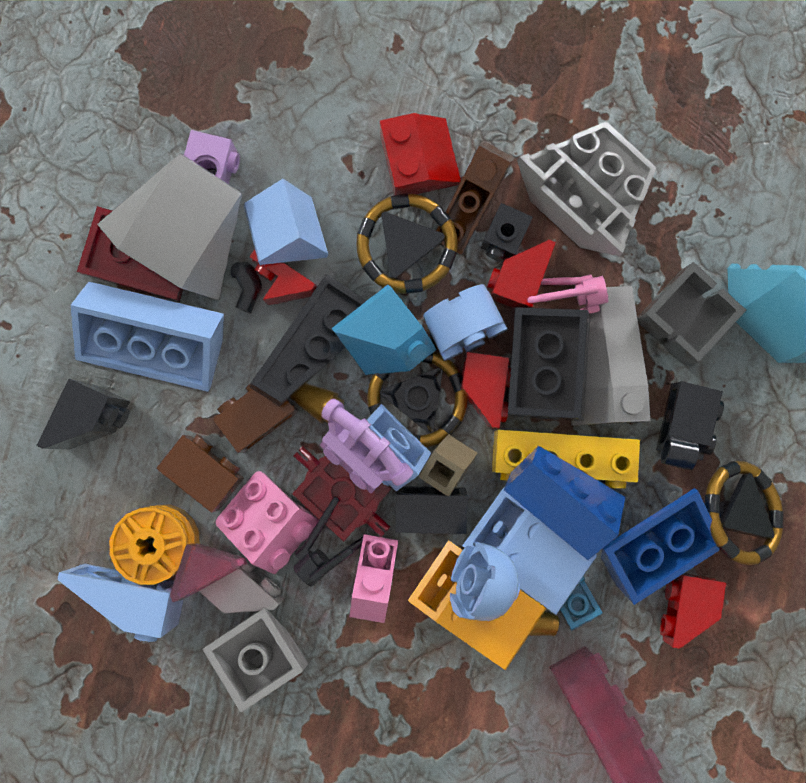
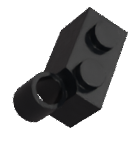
[656,381,724,471]

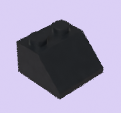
[36,379,130,450]

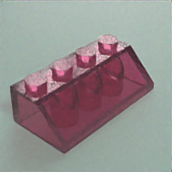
[549,646,664,783]

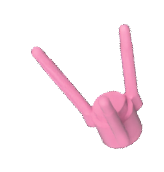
[528,274,608,314]

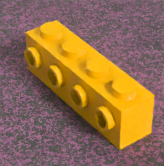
[492,430,640,489]

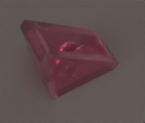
[170,543,248,602]

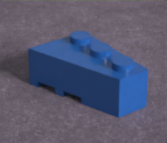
[504,446,625,560]

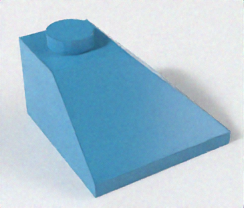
[332,285,437,375]

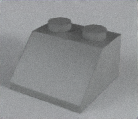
[202,608,308,712]

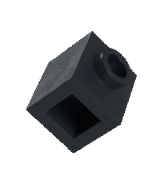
[481,203,533,262]

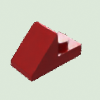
[250,250,317,305]

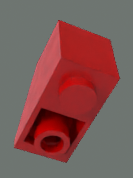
[461,352,511,429]
[660,573,726,649]

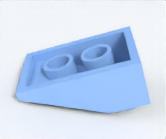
[58,564,187,642]

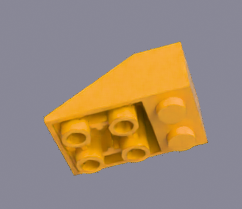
[408,540,546,670]

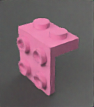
[216,471,319,575]

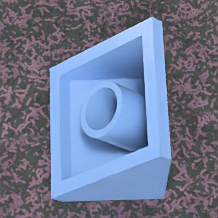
[244,179,328,265]

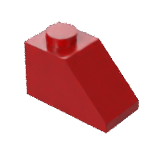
[487,240,556,308]

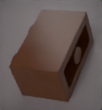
[213,384,299,453]
[156,434,244,513]

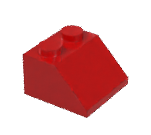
[380,113,461,195]

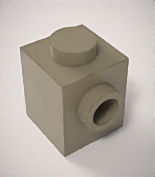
[419,434,478,497]

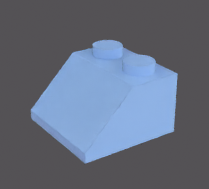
[366,404,431,491]

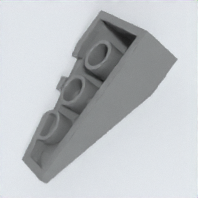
[571,286,651,426]

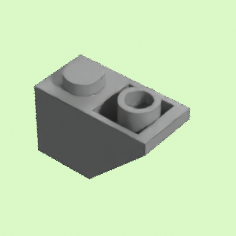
[197,553,283,613]

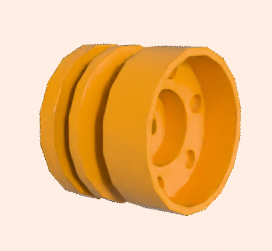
[109,504,200,585]

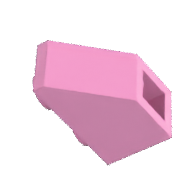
[349,534,398,623]

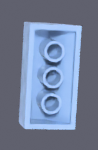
[71,282,224,392]

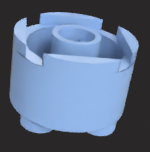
[423,284,507,361]

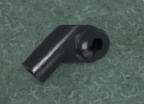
[230,262,262,314]

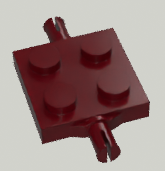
[292,446,391,542]

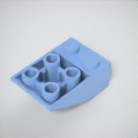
[462,487,597,615]

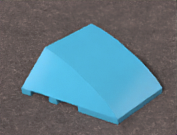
[727,263,806,363]

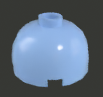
[450,542,520,621]

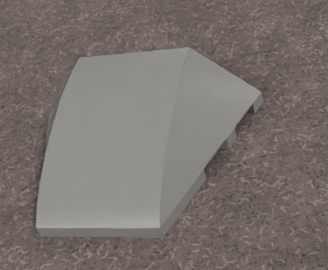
[517,121,656,256]
[97,153,243,300]

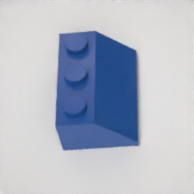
[601,488,720,605]

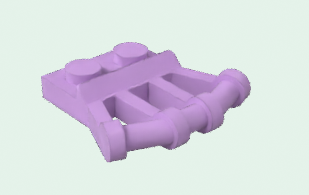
[319,399,413,493]

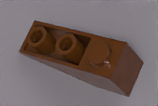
[436,142,515,255]

